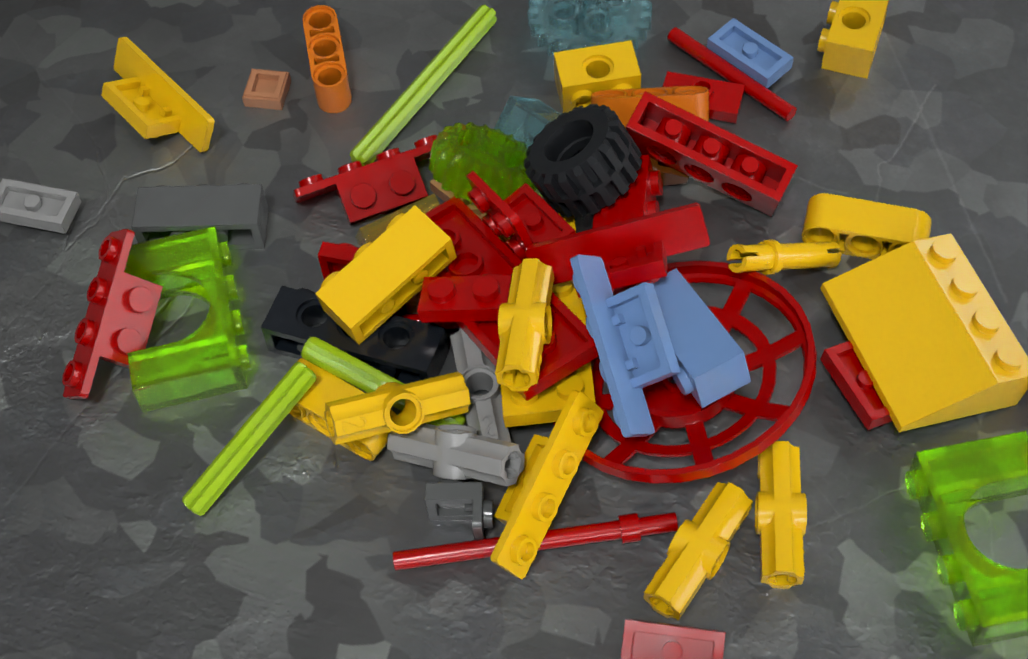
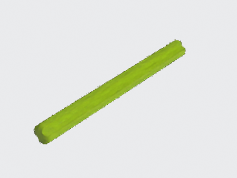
[350,5,497,166]

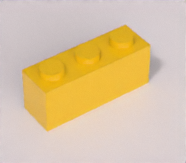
[315,205,457,345]

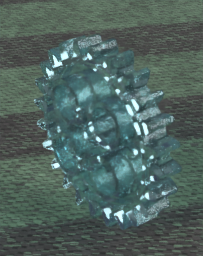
[528,0,652,56]

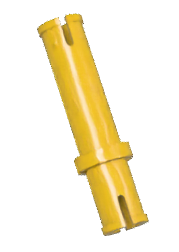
[727,239,842,275]

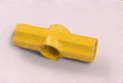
[495,258,554,392]
[324,371,471,445]
[755,441,807,589]
[643,482,753,620]

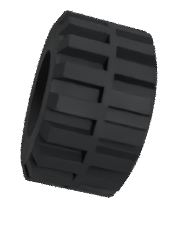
[524,104,642,218]

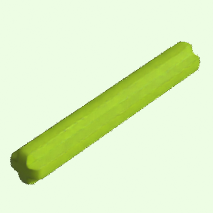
[301,337,466,426]
[182,362,317,516]

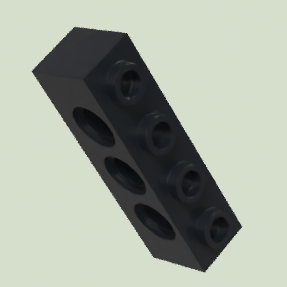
[261,286,449,384]

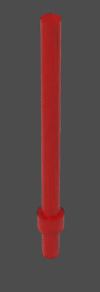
[393,512,678,571]

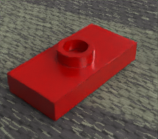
[663,71,745,124]

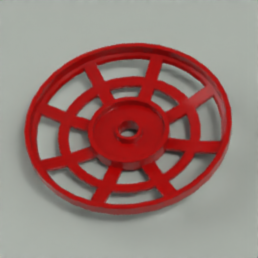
[552,260,817,484]

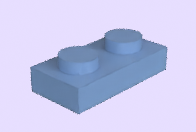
[707,18,794,88]

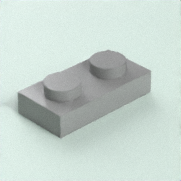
[0,178,82,234]

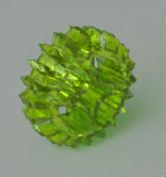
[429,122,537,204]

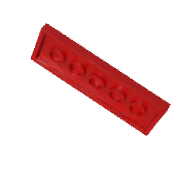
[425,195,599,401]

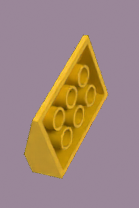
[820,233,1028,432]

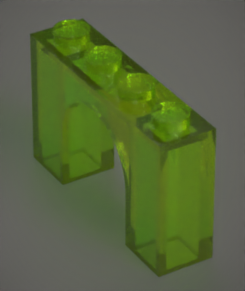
[124,226,252,413]
[905,431,1028,647]

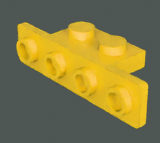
[101,37,215,153]
[490,390,604,579]

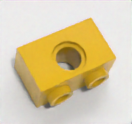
[817,0,889,79]
[554,40,641,113]

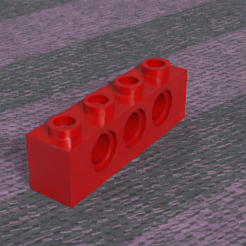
[626,91,798,217]

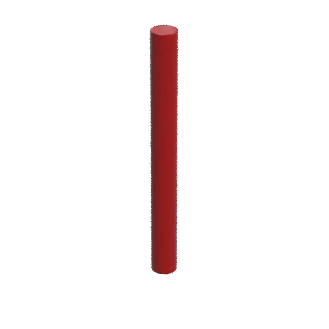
[667,27,797,121]

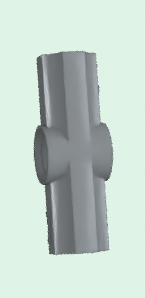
[450,328,511,442]
[387,423,525,486]

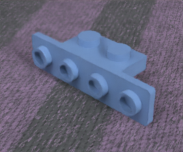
[570,254,681,438]

